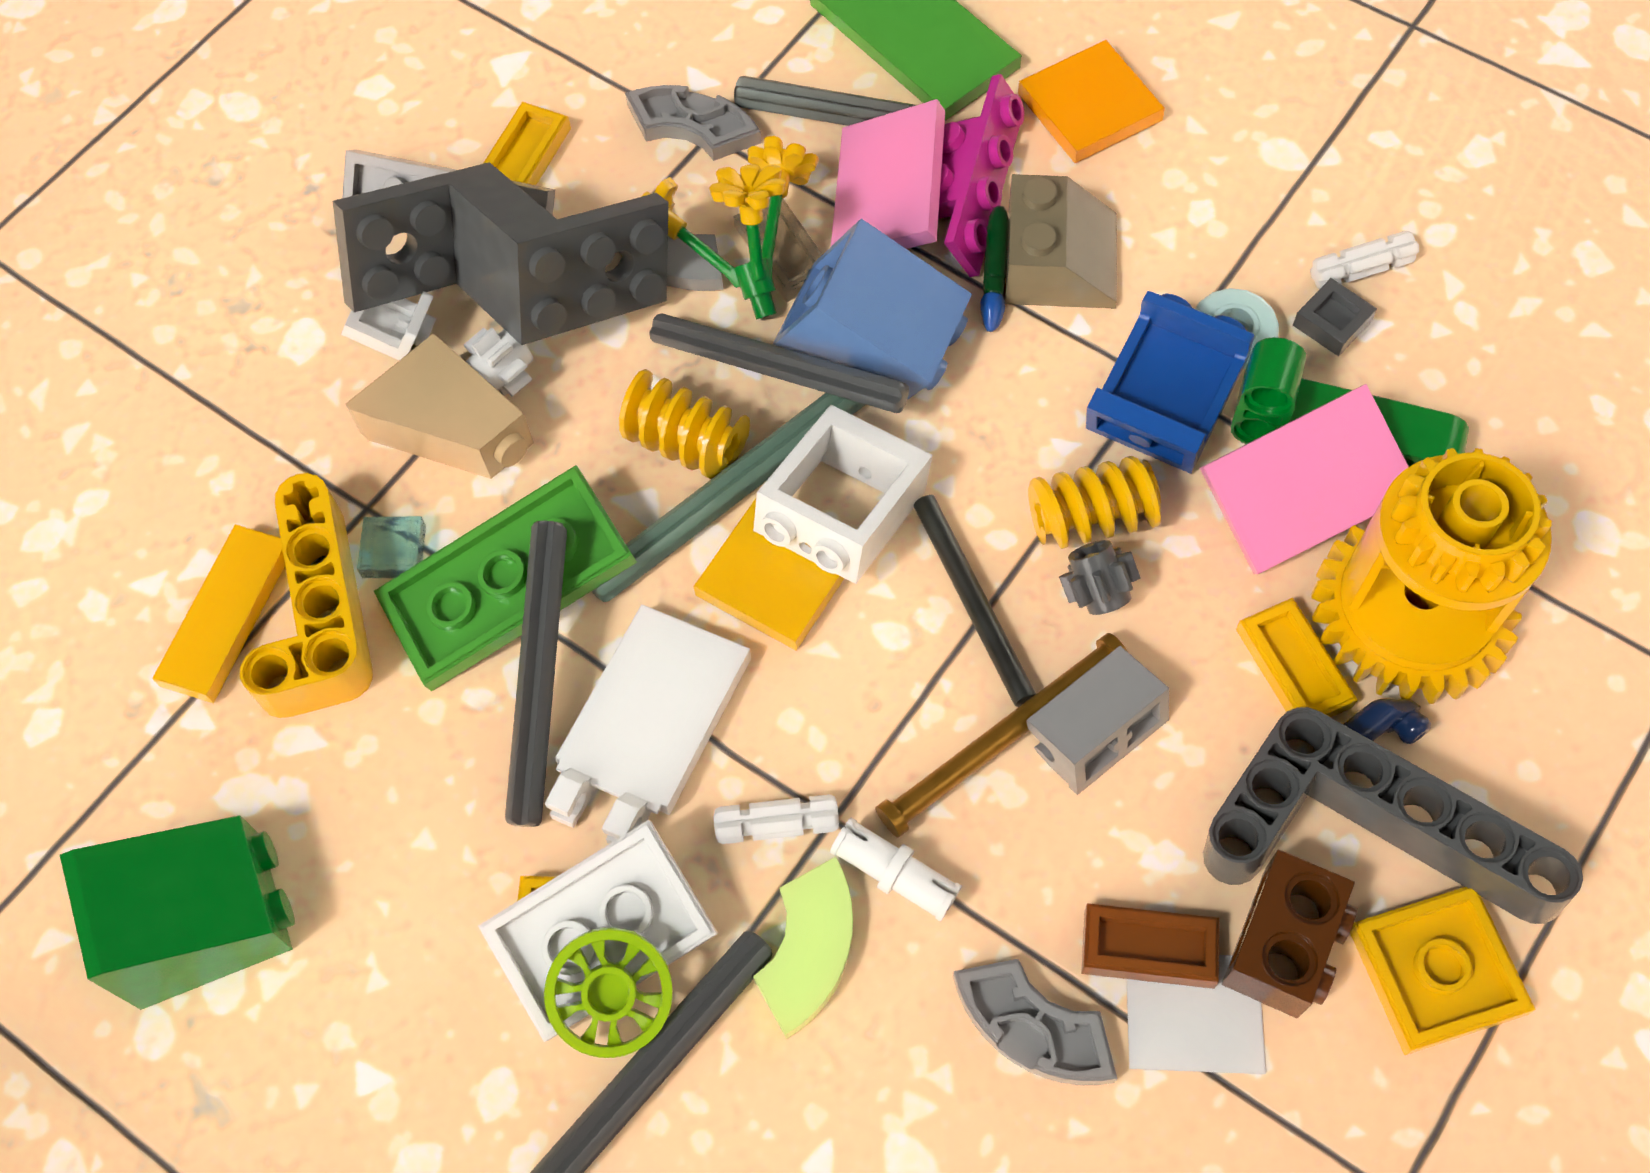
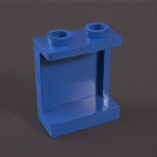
[1086,291,1255,474]

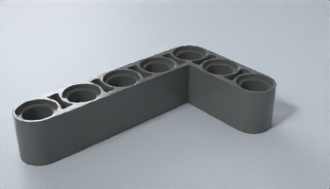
[1203,707,1583,924]

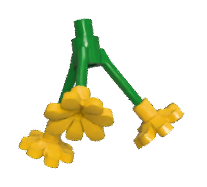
[641,136,819,320]

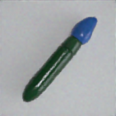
[980,205,1009,332]

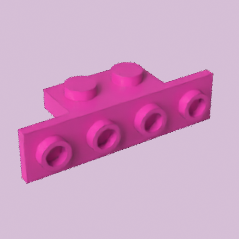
[938,74,1025,277]

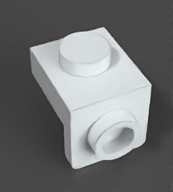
[341,291,436,360]

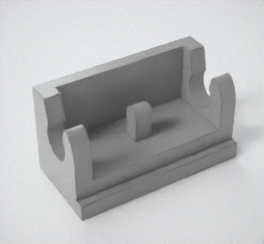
[1027,646,1169,795]

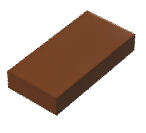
[1081,903,1219,989]

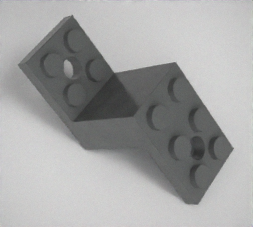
[332,162,669,345]

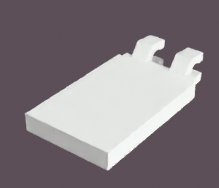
[545,604,751,844]

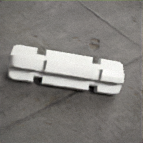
[1310,231,1419,289]
[713,794,839,844]

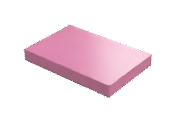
[831,99,945,249]
[1200,384,1409,574]

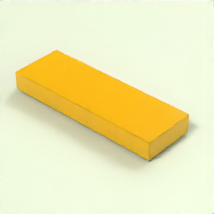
[152,524,285,704]

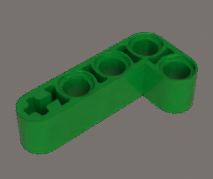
[1231,337,1469,466]

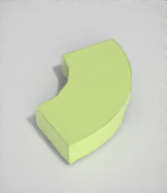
[753,856,853,1040]

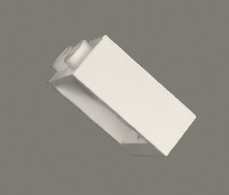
[753,405,933,584]

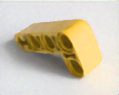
[240,473,373,718]

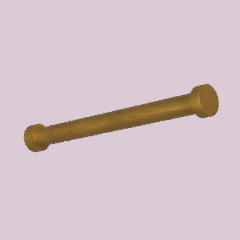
[875,633,1128,838]

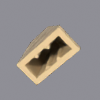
[345,333,534,479]

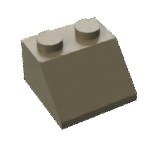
[1005,174,1117,309]

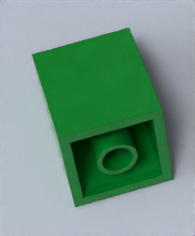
[59,815,295,1010]

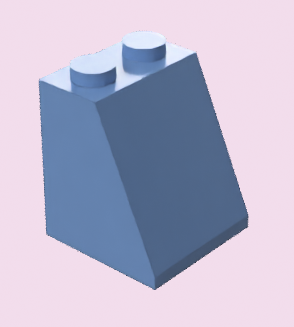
[772,218,972,400]

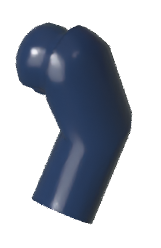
[1343,699,1431,744]

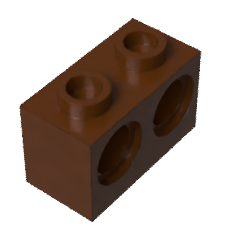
[1221,849,1358,1019]

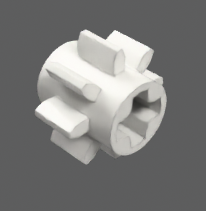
[464,328,534,397]

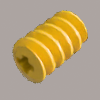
[619,369,750,479]
[1028,456,1161,549]

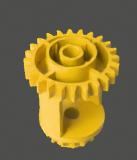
[1311,448,1552,704]

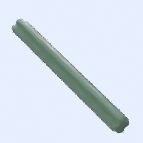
[592,393,866,602]

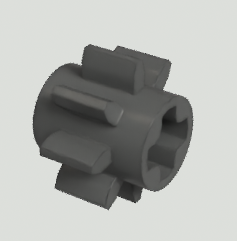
[1059,540,1141,615]

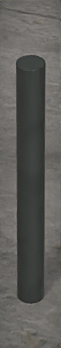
[913,495,1036,707]

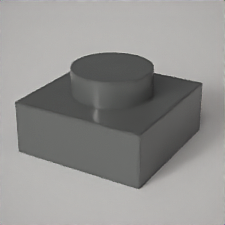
[1293,278,1377,357]

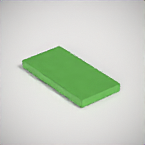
[810,0,1022,121]
[373,465,637,692]

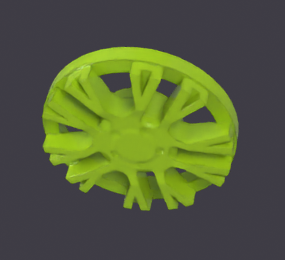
[544,927,673,1058]

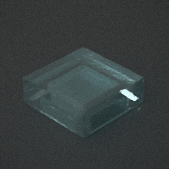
[357,516,426,578]

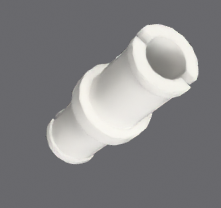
[830,817,962,922]

